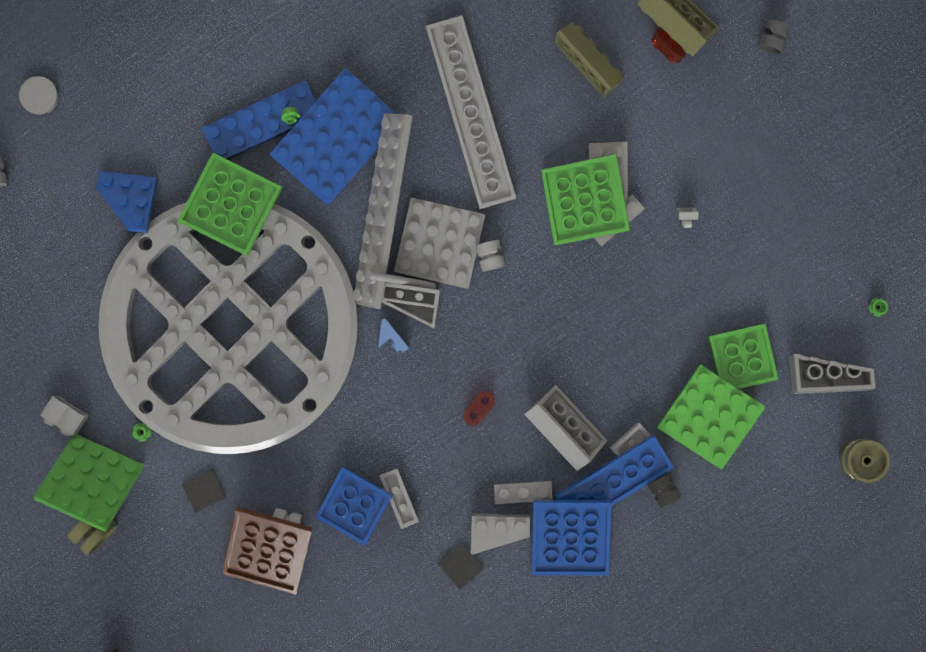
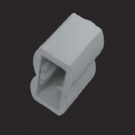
[40,395,89,437]

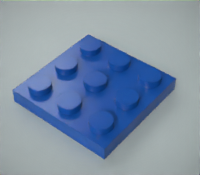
[316,466,393,546]

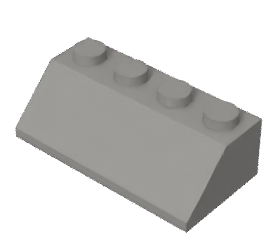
[524,385,607,471]

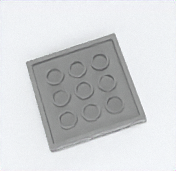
[394,197,485,289]

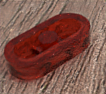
[651,30,686,63]
[464,391,495,426]

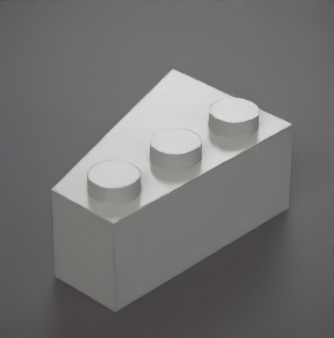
[382,282,440,329]
[471,513,530,555]

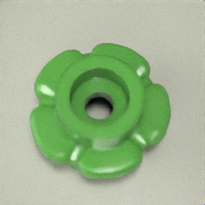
[281,107,300,124]
[869,298,888,317]
[132,423,151,442]

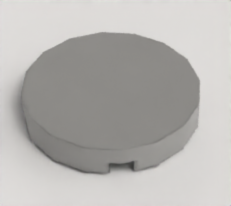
[19,76,59,115]

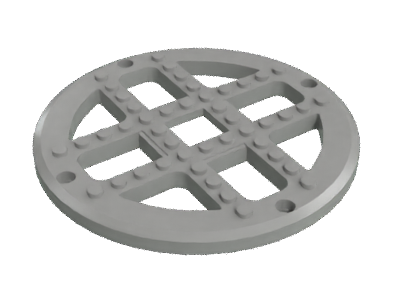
[98,202,358,454]

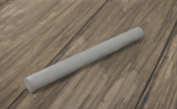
[367,271,436,289]

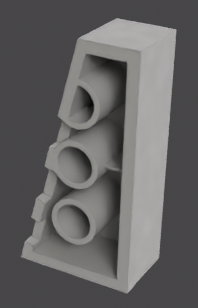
[789,354,875,394]

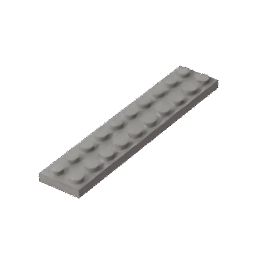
[426,15,516,210]
[353,114,412,309]

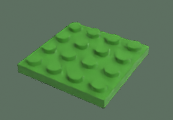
[177,153,282,256]
[541,154,631,245]
[657,364,766,470]
[33,434,144,532]

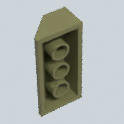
[637,0,720,57]
[554,22,624,98]

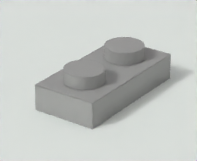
[610,422,651,456]

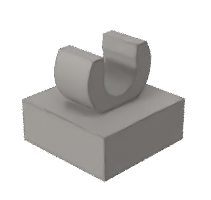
[676,208,699,228]

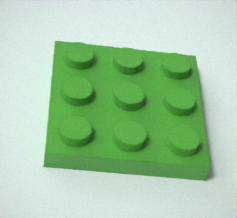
[708,324,779,389]

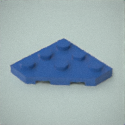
[96,171,158,233]

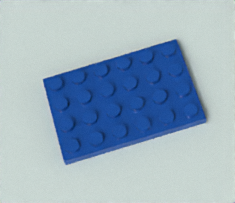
[269,68,396,206]

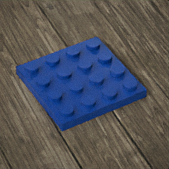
[532,500,611,576]

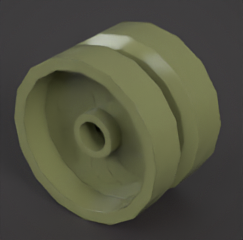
[840,438,890,483]
[67,520,118,556]

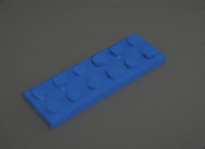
[202,80,316,160]
[555,435,674,506]

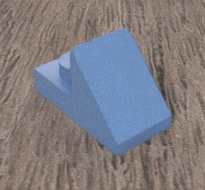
[378,318,409,353]

